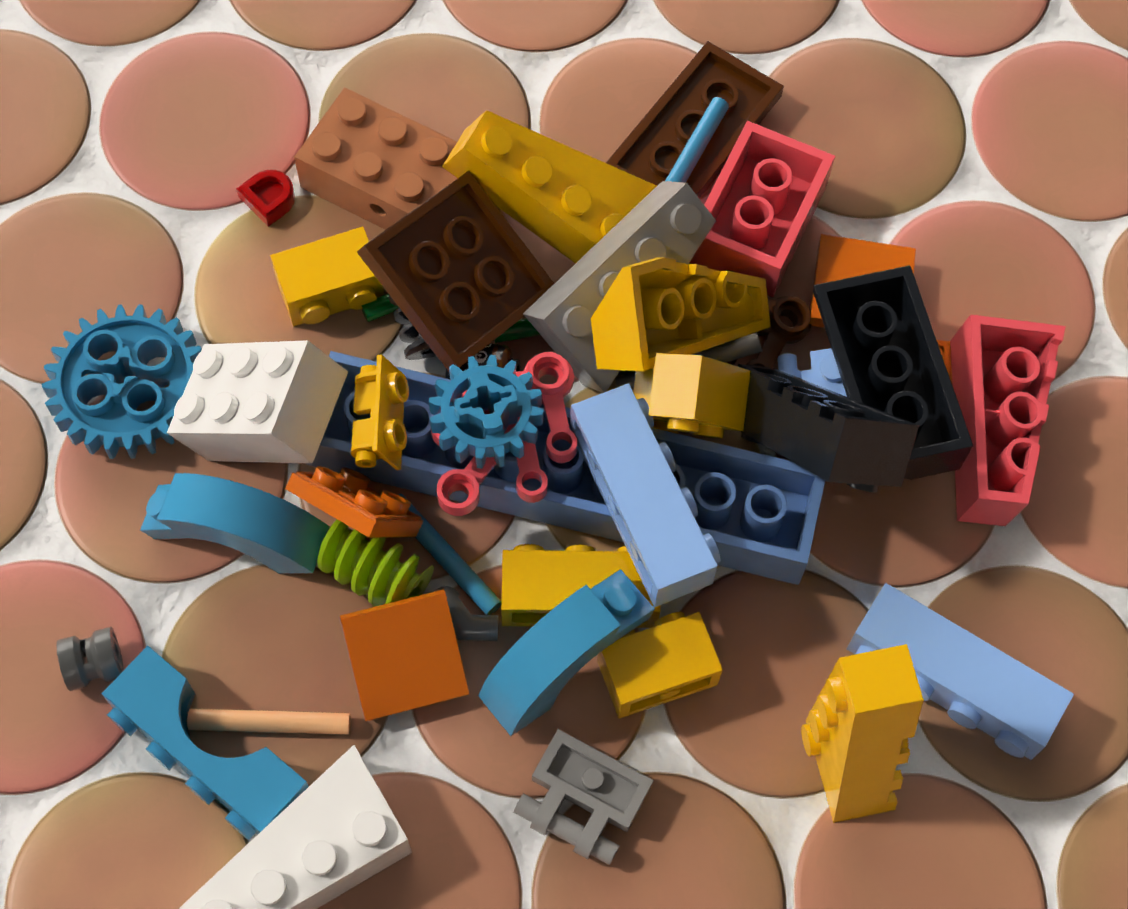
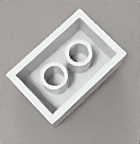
[167,340,348,463]

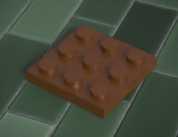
[357,171,555,371]

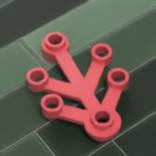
[431,352,577,516]

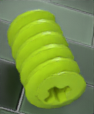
[317,519,434,607]

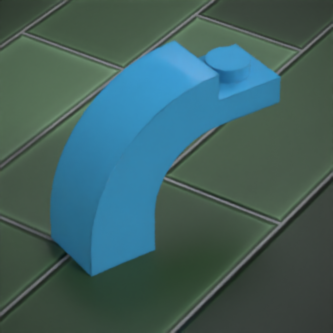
[140,473,330,574]
[478,569,655,736]

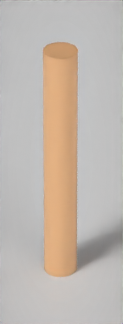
[187,709,351,735]

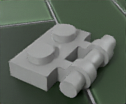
[513,729,654,865]

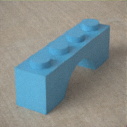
[101,646,309,840]

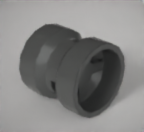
[56,626,124,691]

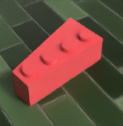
[950,314,1066,526]

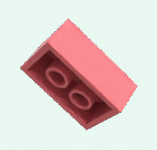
[689,121,835,297]

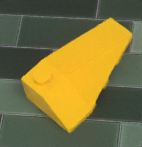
[591,257,771,371]

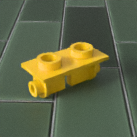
[350,354,409,470]

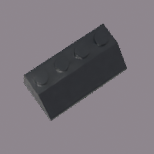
[813,265,973,480]

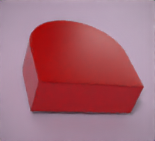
[236,170,295,227]

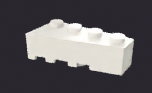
[179,745,412,909]

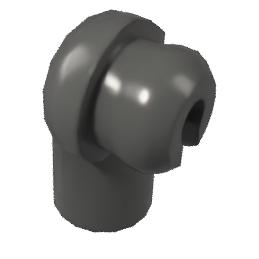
[434,586,499,641]

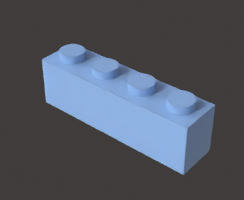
[570,383,721,607]
[846,583,1074,760]

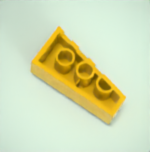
[442,110,657,263]
[801,644,924,823]

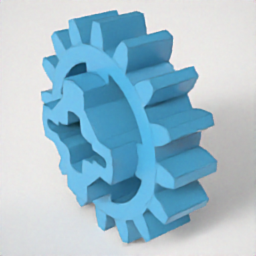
[429,355,543,469]

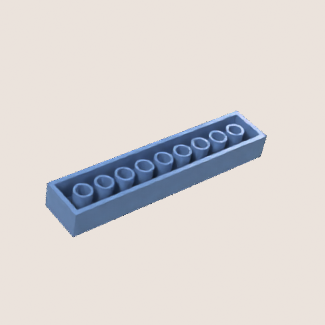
[306,351,825,585]

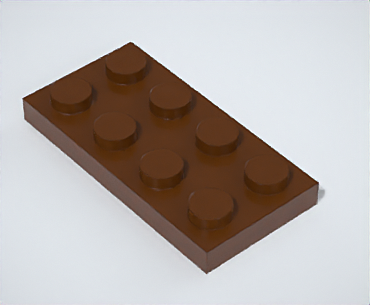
[606,41,784,199]

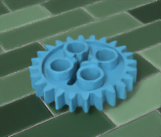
[42,304,202,459]

